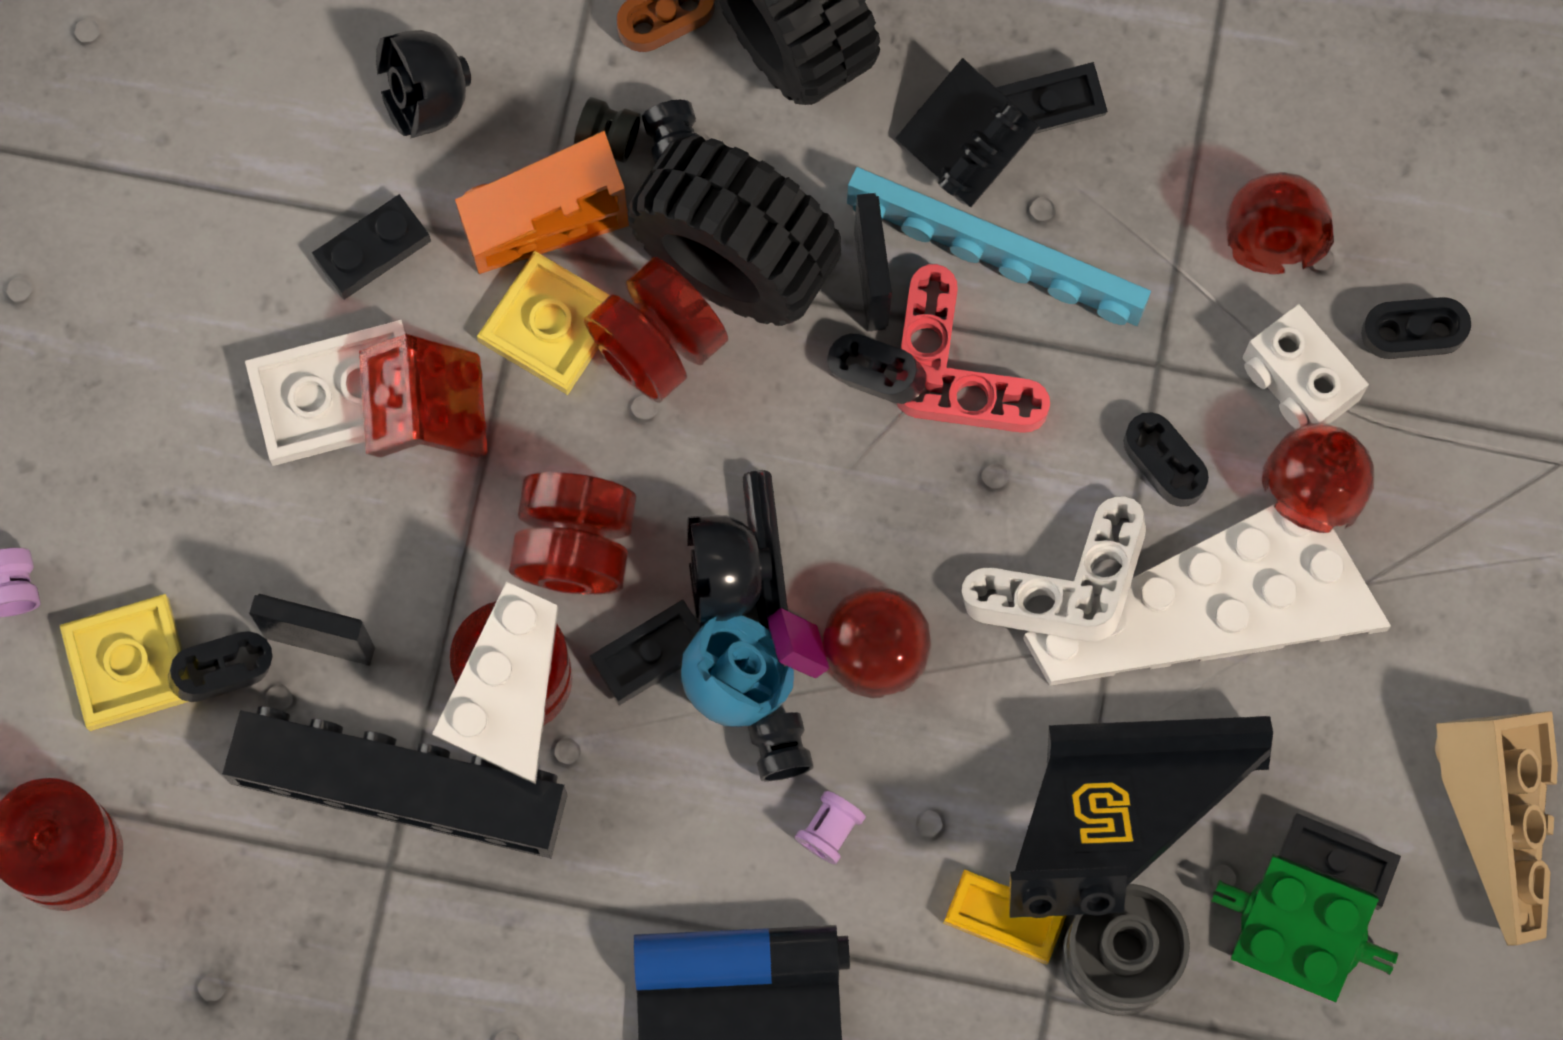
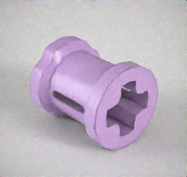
[795,791,866,864]

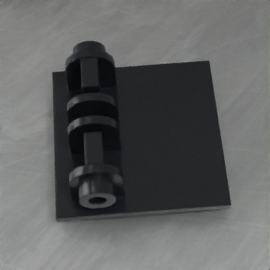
[895,58,1040,207]

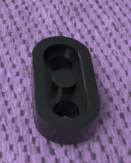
[1361,297,1471,359]

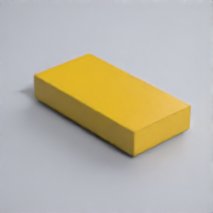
[943,869,1067,965]

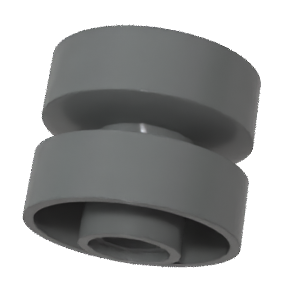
[1061,884,1190,1016]

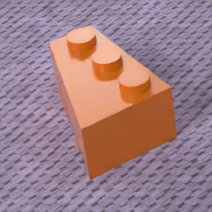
[455,131,629,274]

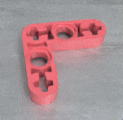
[896,264,1050,433]

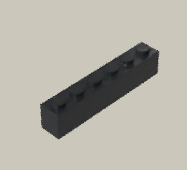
[222,706,568,859]

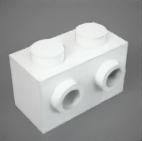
[1242,304,1369,438]

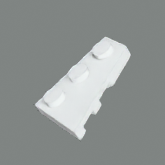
[432,581,558,784]

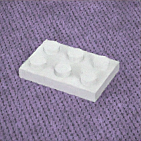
[245,320,430,466]

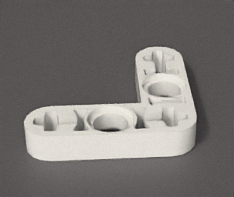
[962,496,1146,641]

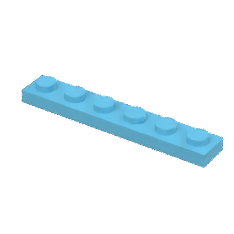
[847,167,1151,326]

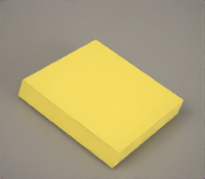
[477,251,625,395]
[59,594,190,731]

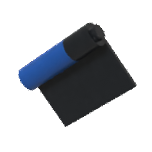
[634,925,850,1040]

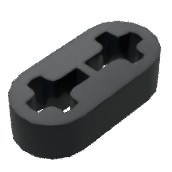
[827,333,926,404]
[1123,412,1209,507]
[168,631,273,702]

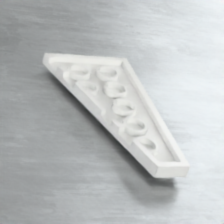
[1023,487,1391,686]

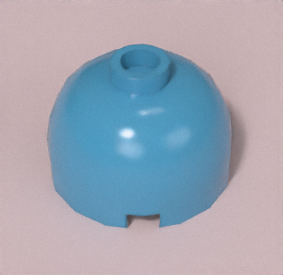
[681,615,794,727]

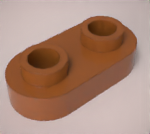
[617,0,715,52]

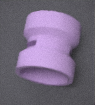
[0,548,41,617]

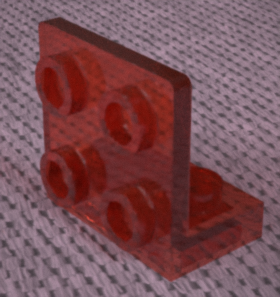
[359,334,487,458]

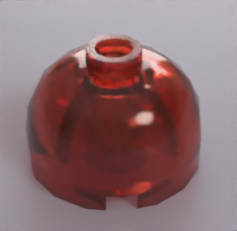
[1226,172,1334,274]
[1262,423,1375,533]
[822,586,932,699]

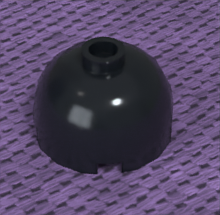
[376,30,471,138]
[687,515,772,626]

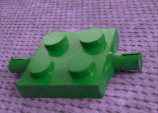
[1210,853,1398,1003]

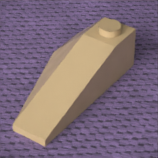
[1435,711,1558,946]

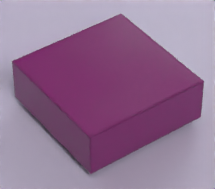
[767,608,830,679]

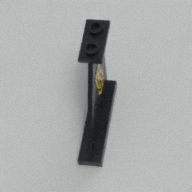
[1009,716,1273,918]

